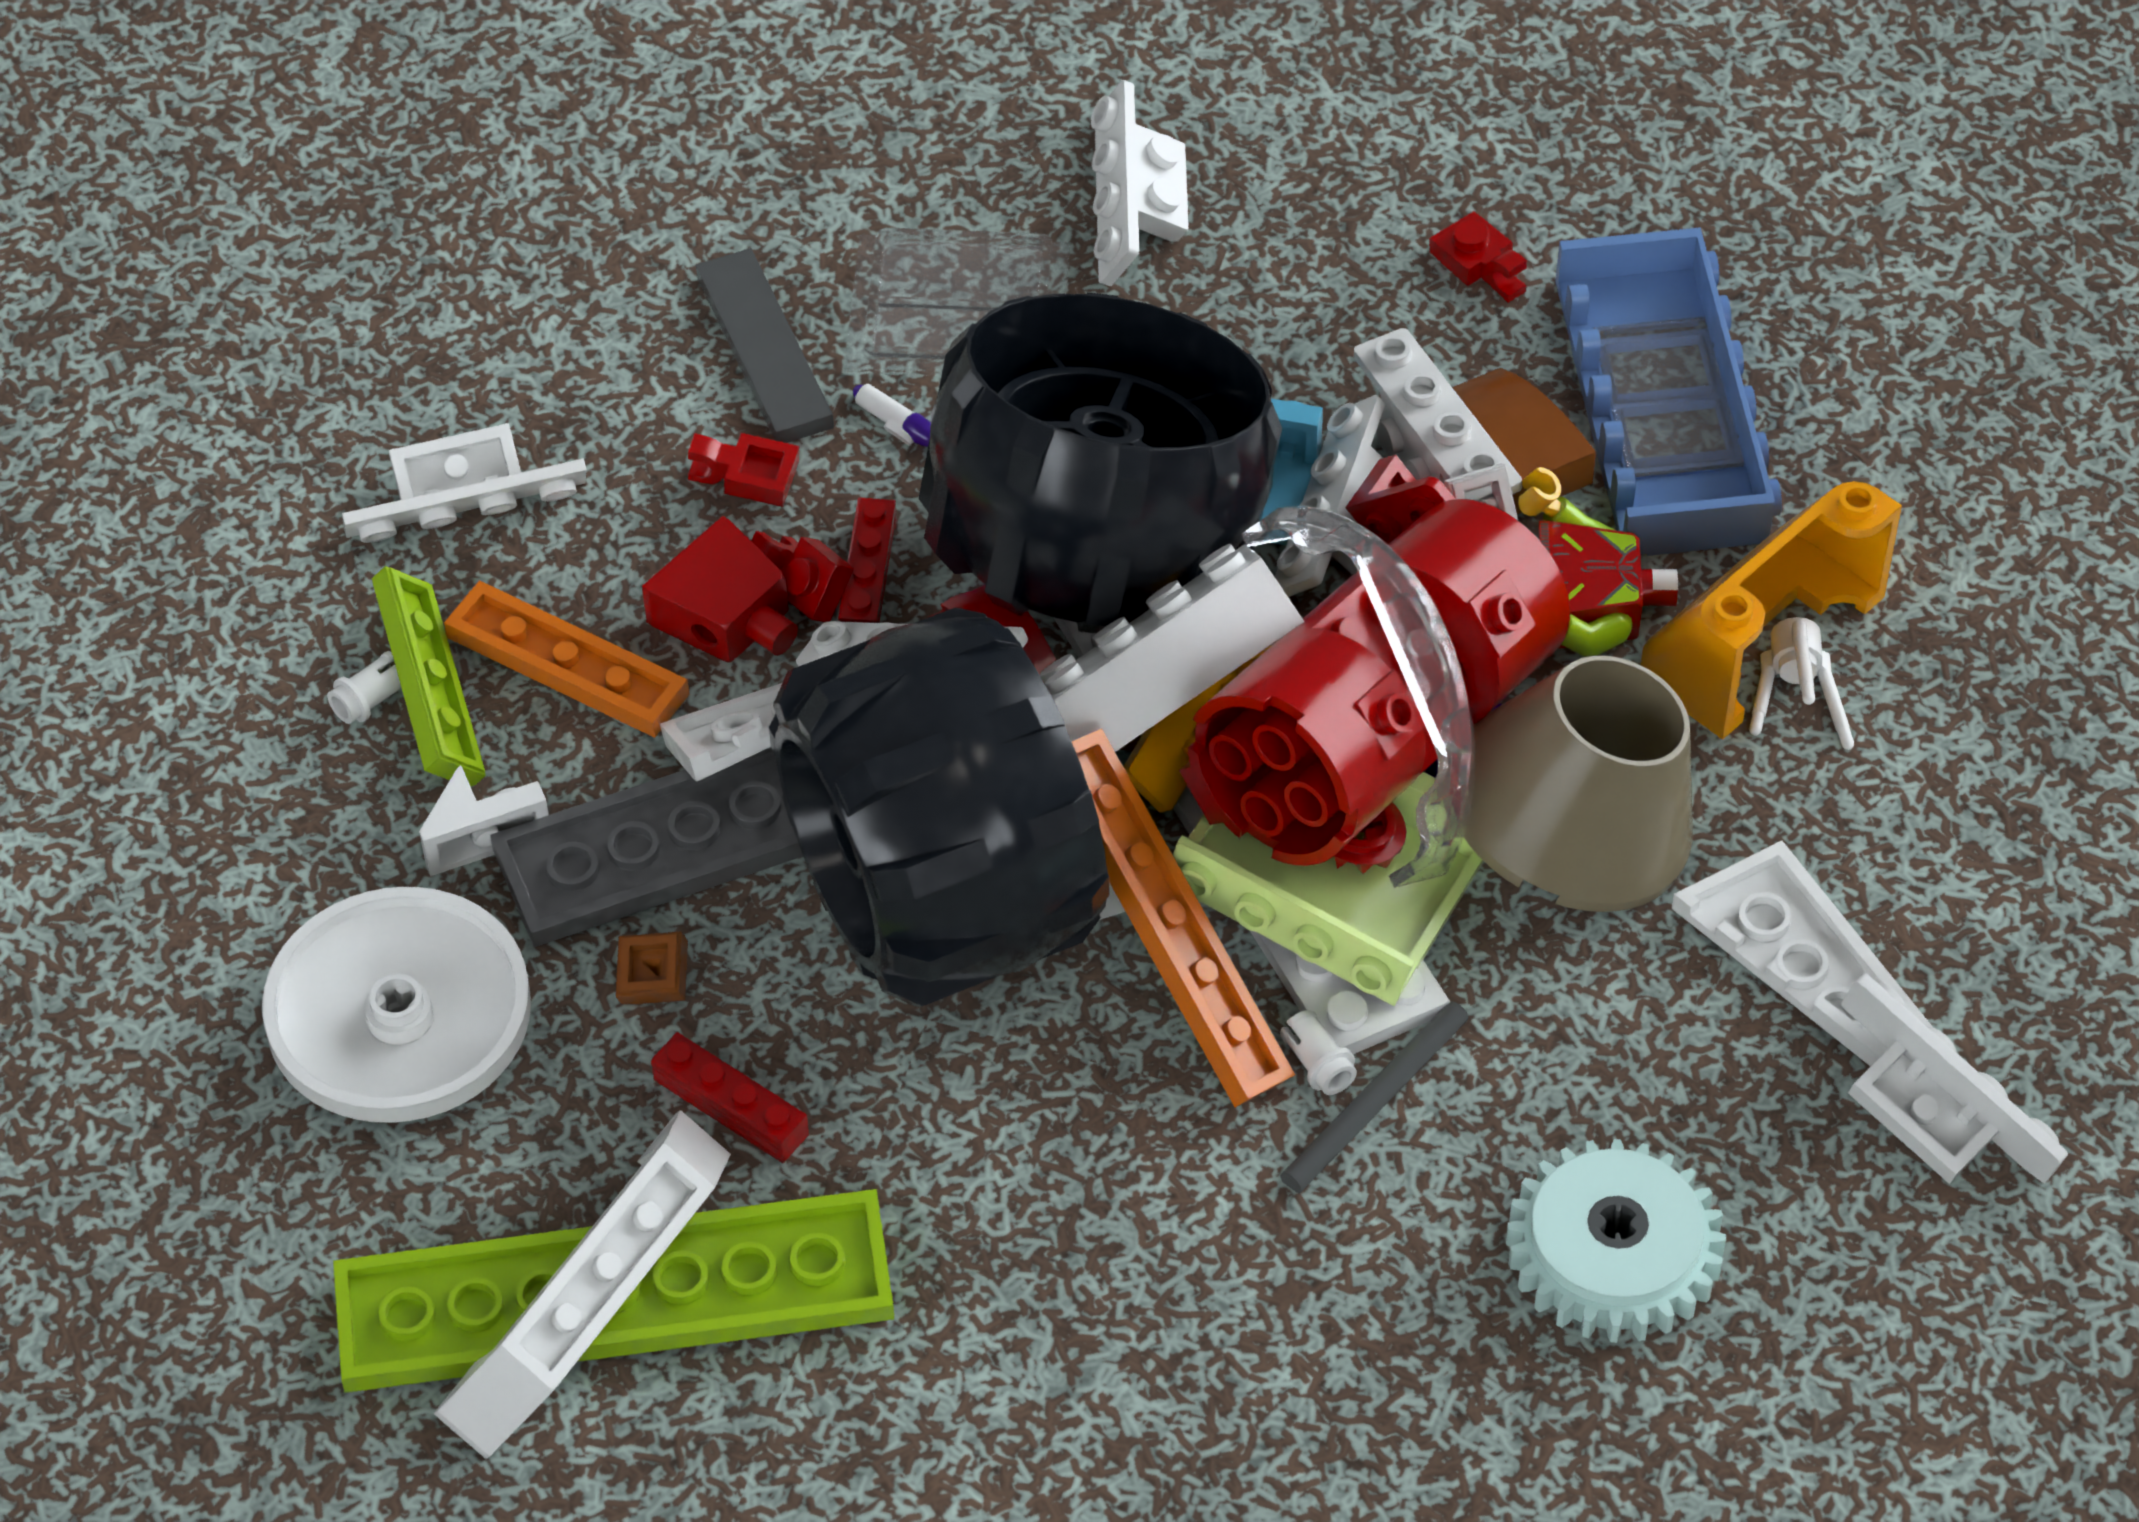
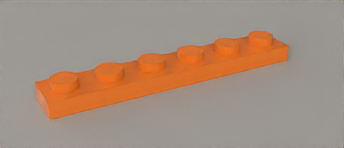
[1072,728,1295,1108]

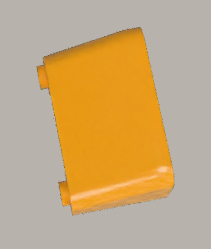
[1640,481,1902,740]

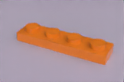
[444,580,689,738]

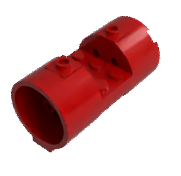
[1179,499,1570,866]

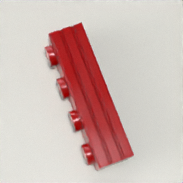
[838,497,897,623]
[651,1032,809,1163]

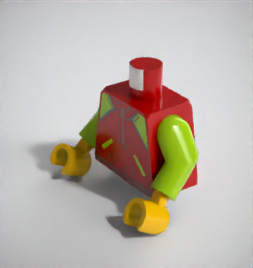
[1518,467,1678,657]

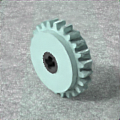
[1506,1139,1726,1343]

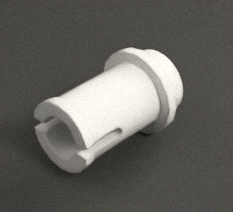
[327,651,402,724]
[1280,1010,1357,1095]

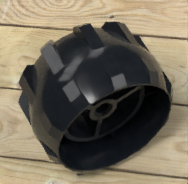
[918,292,1283,633]
[769,607,1110,1007]

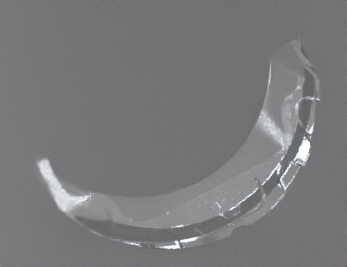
[1242,506,1476,888]

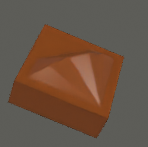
[616,931,688,1004]

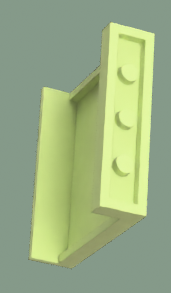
[1173,772,1483,1006]

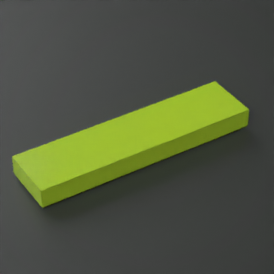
[371,566,486,787]

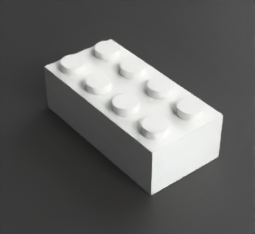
[1040,544,1305,752]

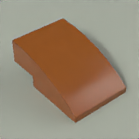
[1452,368,1596,515]

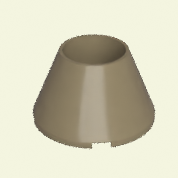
[1445,655,1693,912]

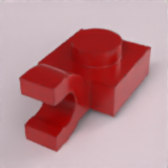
[1429,211,1527,303]
[688,433,800,507]
[751,531,854,622]

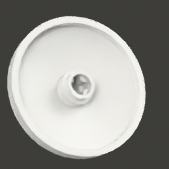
[262,887,531,1123]

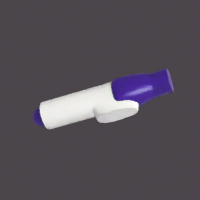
[853,384,931,447]

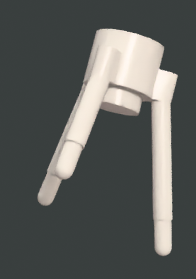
[1749,617,1854,750]

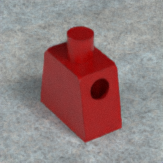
[642,516,798,663]

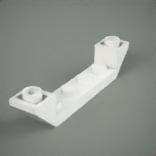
[434,1110,731,1459]

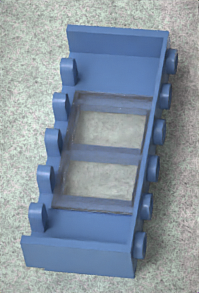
[1555,227,1782,556]

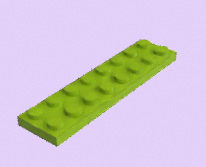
[333,1189,895,1393]

